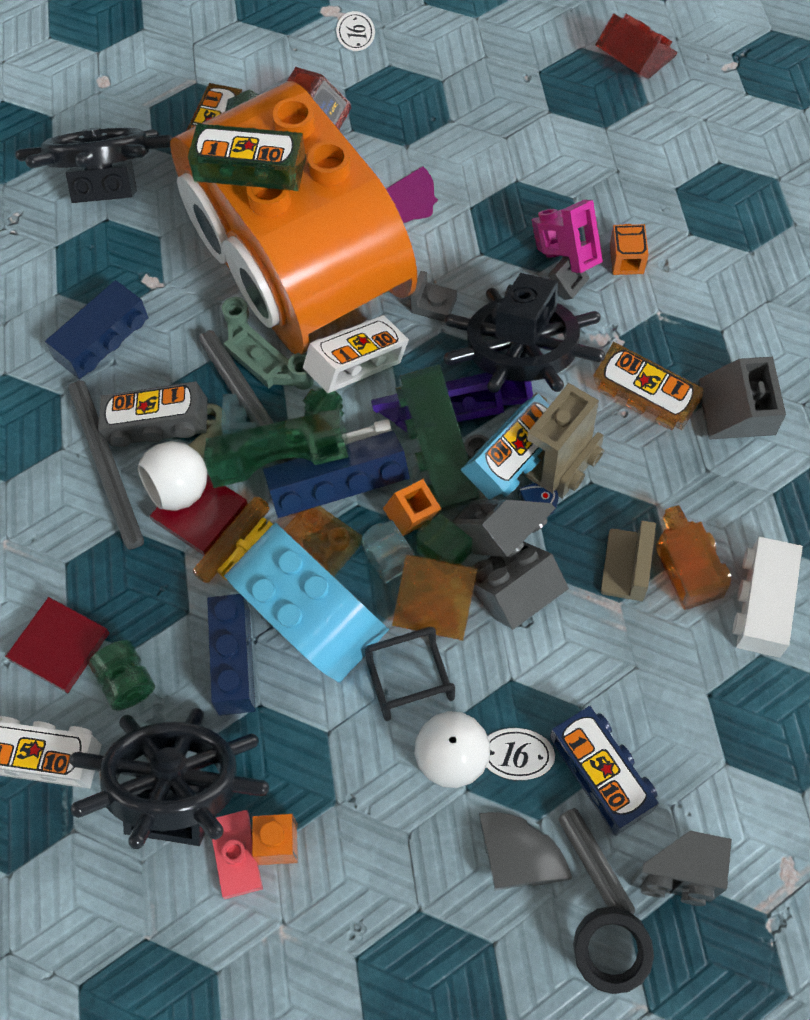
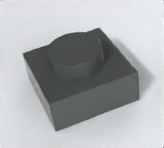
[547,256,590,300]

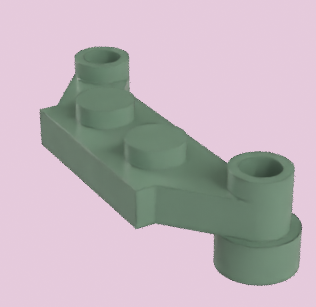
[222,297,314,390]

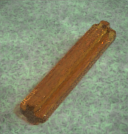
[193,496,270,583]

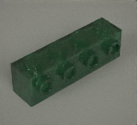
[395,364,480,513]

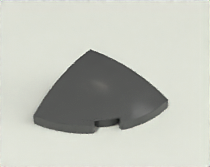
[479,812,572,891]

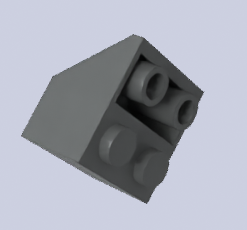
[698,356,786,440]
[450,500,556,557]
[462,541,569,630]
[631,831,732,906]

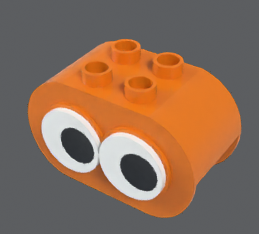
[170,81,417,355]

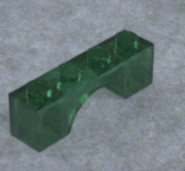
[203,408,348,488]

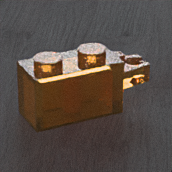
[656,505,731,610]

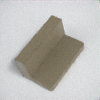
[601,521,656,601]

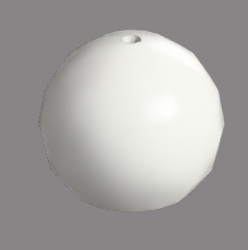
[138,441,207,511]
[414,711,490,788]

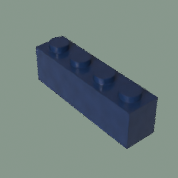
[263,430,410,518]

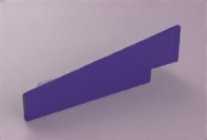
[371,372,533,432]

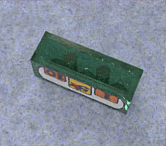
[188,124,306,191]

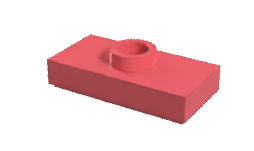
[212,810,263,899]

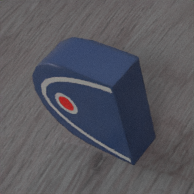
[518,483,559,516]

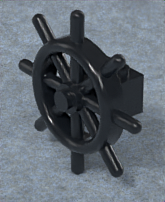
[15,128,173,203]
[443,273,605,393]
[69,708,269,849]

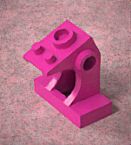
[531,199,603,273]

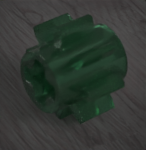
[302,388,345,428]

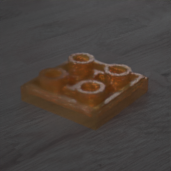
[284,506,364,576]
[392,554,478,641]

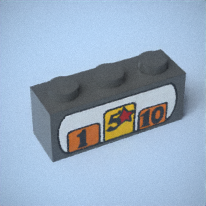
[98,381,208,447]

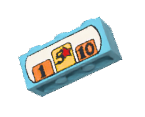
[460,393,550,500]

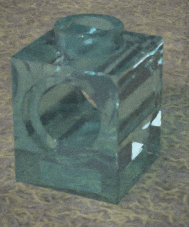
[362,520,415,584]

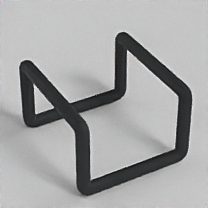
[365,627,455,721]

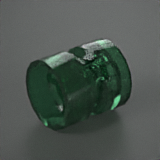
[88,640,155,711]

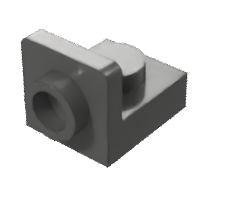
[407,271,457,322]

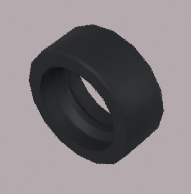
[573,906,654,994]

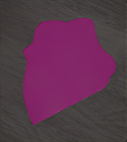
[386,166,438,223]

